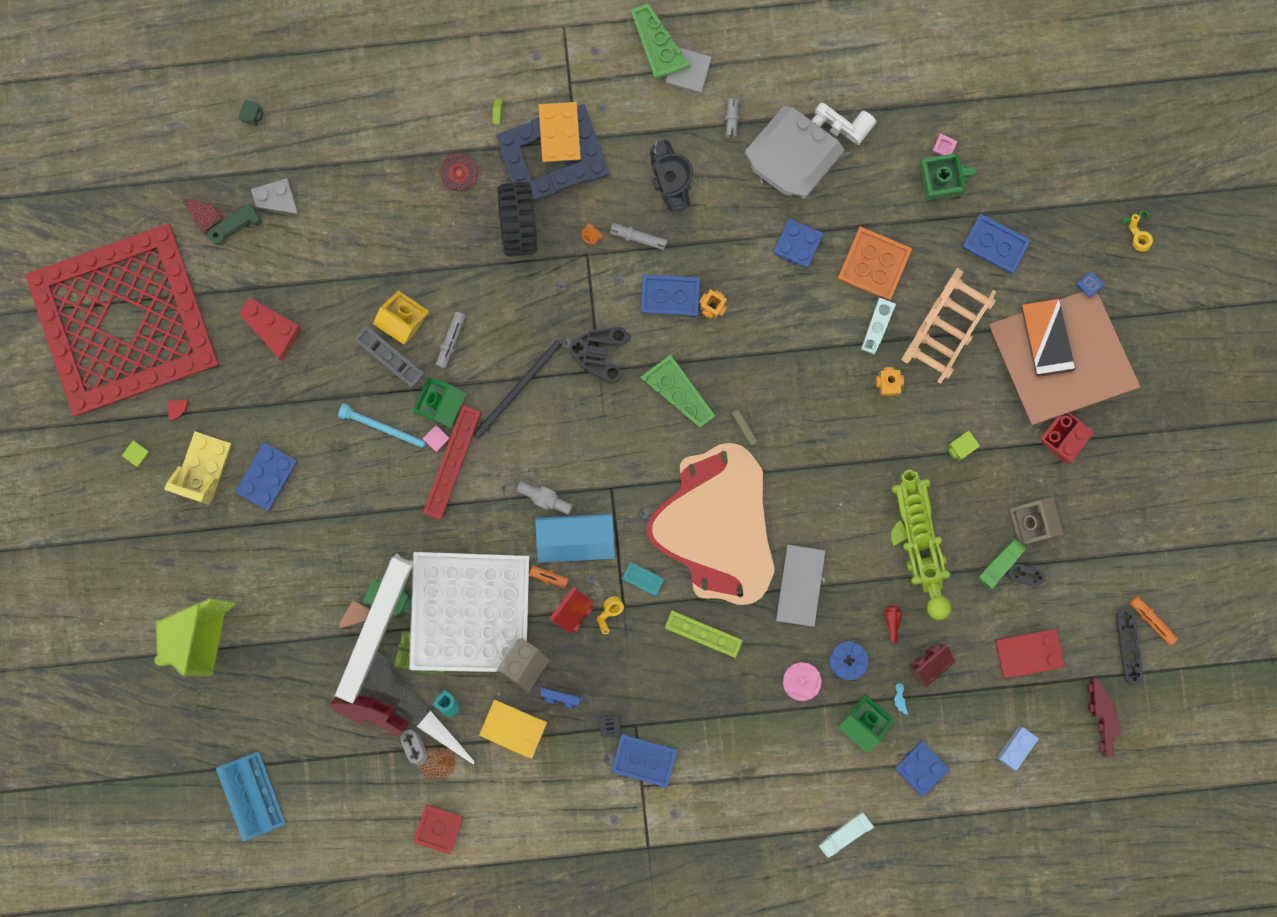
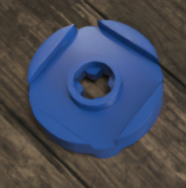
[829,641,869,680]

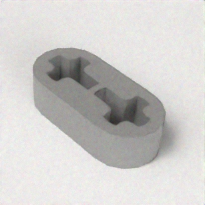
[400,730,427,765]

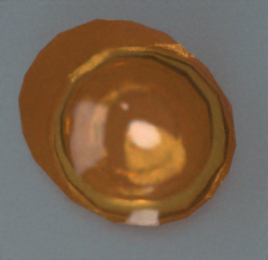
[418,747,455,779]

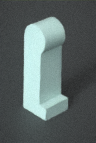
[861,298,896,354]
[819,812,874,858]

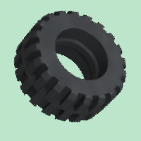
[497,182,537,257]

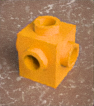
[699,289,728,319]
[876,367,904,396]

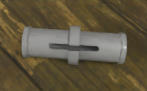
[725,98,740,138]

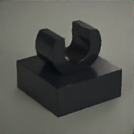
[599,715,621,737]

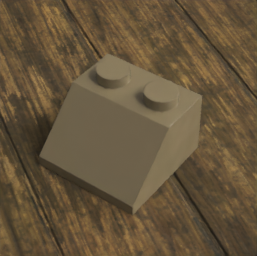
[1010,497,1063,545]
[497,638,550,693]

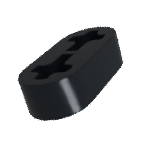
[1007,564,1045,586]

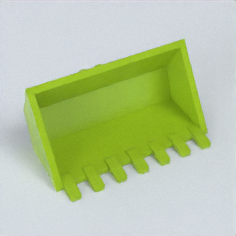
[154,599,236,676]

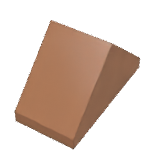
[339,600,370,628]

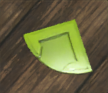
[492,99,503,125]
[891,520,907,546]

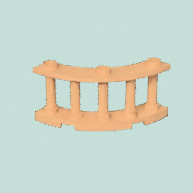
[901,268,996,384]

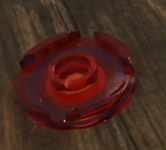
[440,153,478,192]

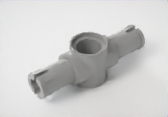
[516,481,573,515]

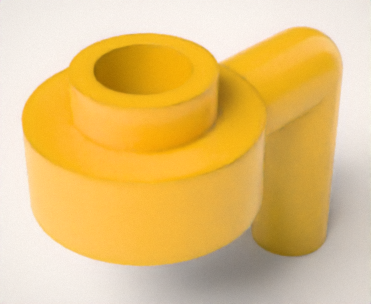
[1129,214,1153,252]
[596,596,624,634]

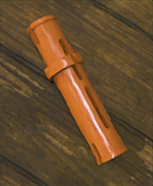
[1129,595,1178,646]

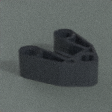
[569,327,627,384]

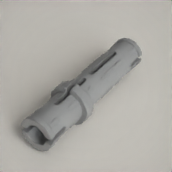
[610,222,667,251]
[435,312,466,369]

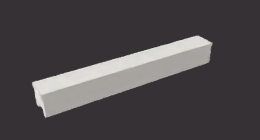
[335,554,414,704]

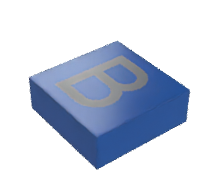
[1077,272,1104,299]

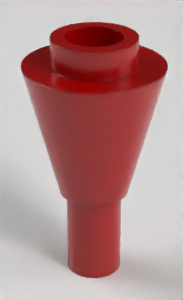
[883,606,903,642]

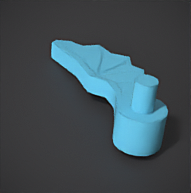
[894,683,908,715]

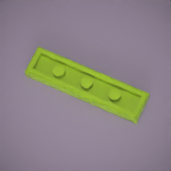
[665,611,743,658]

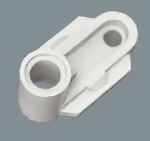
[811,103,877,145]

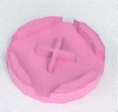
[783,662,822,701]

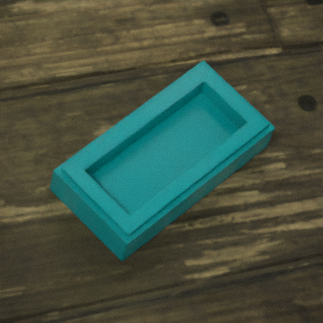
[622,562,664,596]

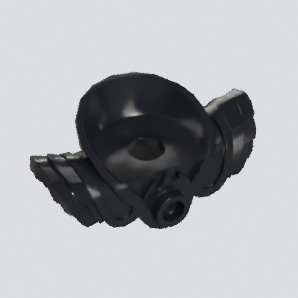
[650,140,693,211]

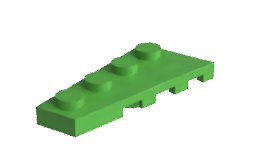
[630,4,691,80]
[640,354,716,428]

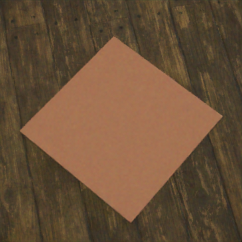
[989,292,1140,425]

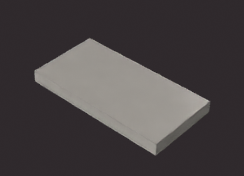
[776,545,825,627]

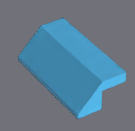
[535,514,615,563]
[216,752,286,841]

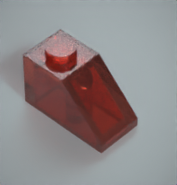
[182,198,225,235]

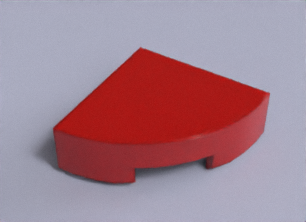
[168,400,188,421]

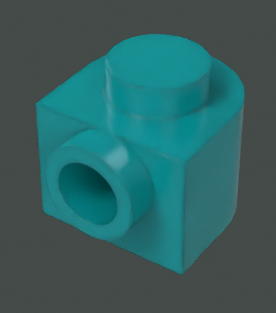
[432,690,460,717]

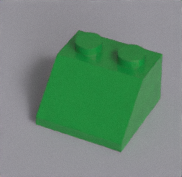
[412,377,466,428]
[838,694,894,753]

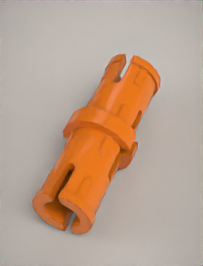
[529,565,569,589]

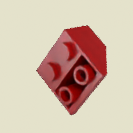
[1040,413,1094,464]

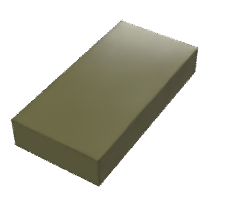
[731,409,757,447]

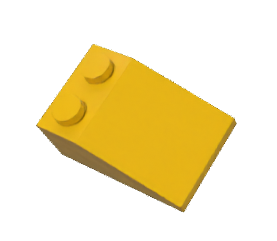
[479,699,548,759]

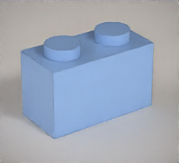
[997,726,1039,771]

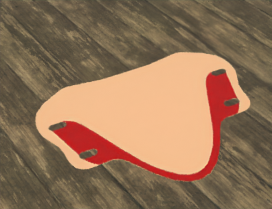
[646,443,774,605]

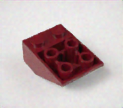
[909,644,955,688]

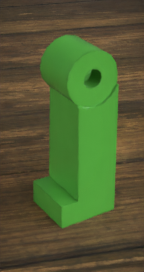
[976,539,1026,589]

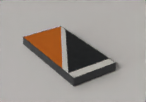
[1021,299,1075,377]

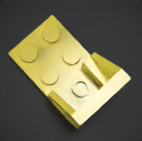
[164,431,232,505]

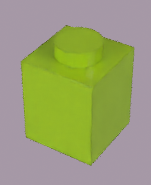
[948,431,980,461]

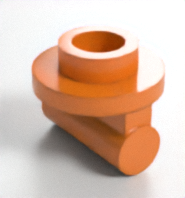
[581,223,604,245]

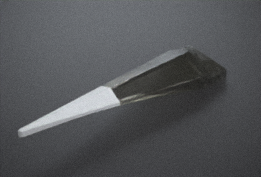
[361,651,475,764]

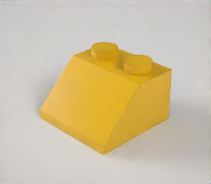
[373,290,430,345]

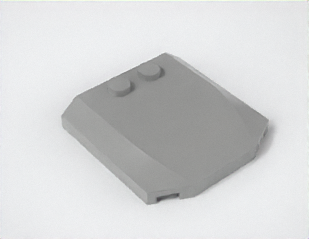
[744,106,844,199]

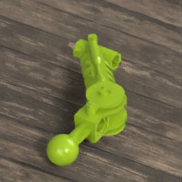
[892,469,952,620]

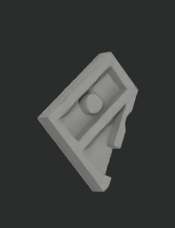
[251,178,299,215]

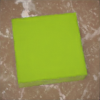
[122,440,150,468]

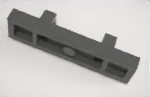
[353,325,425,388]

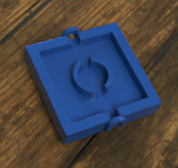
[773,218,824,269]
[540,686,583,708]
[894,741,950,797]

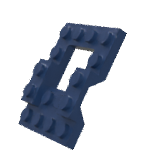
[495,104,609,201]

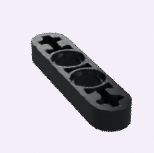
[1116,609,1143,684]

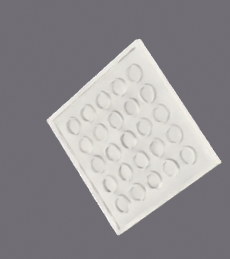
[409,552,529,672]

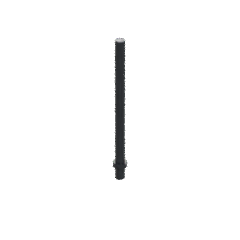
[474,340,562,439]

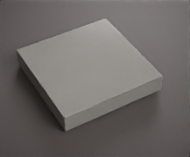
[665,47,712,94]

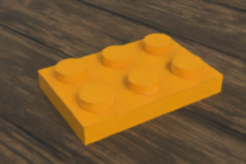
[539,102,581,162]

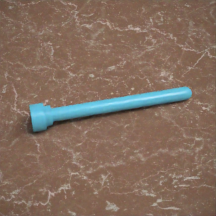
[338,403,426,448]

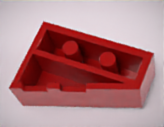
[239,298,302,362]

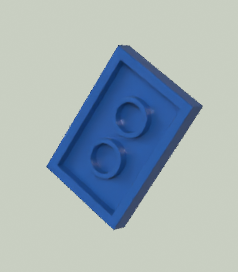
[962,214,1031,274]
[641,274,700,316]
[235,442,298,511]
[611,734,678,788]

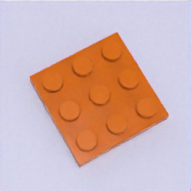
[838,227,912,301]

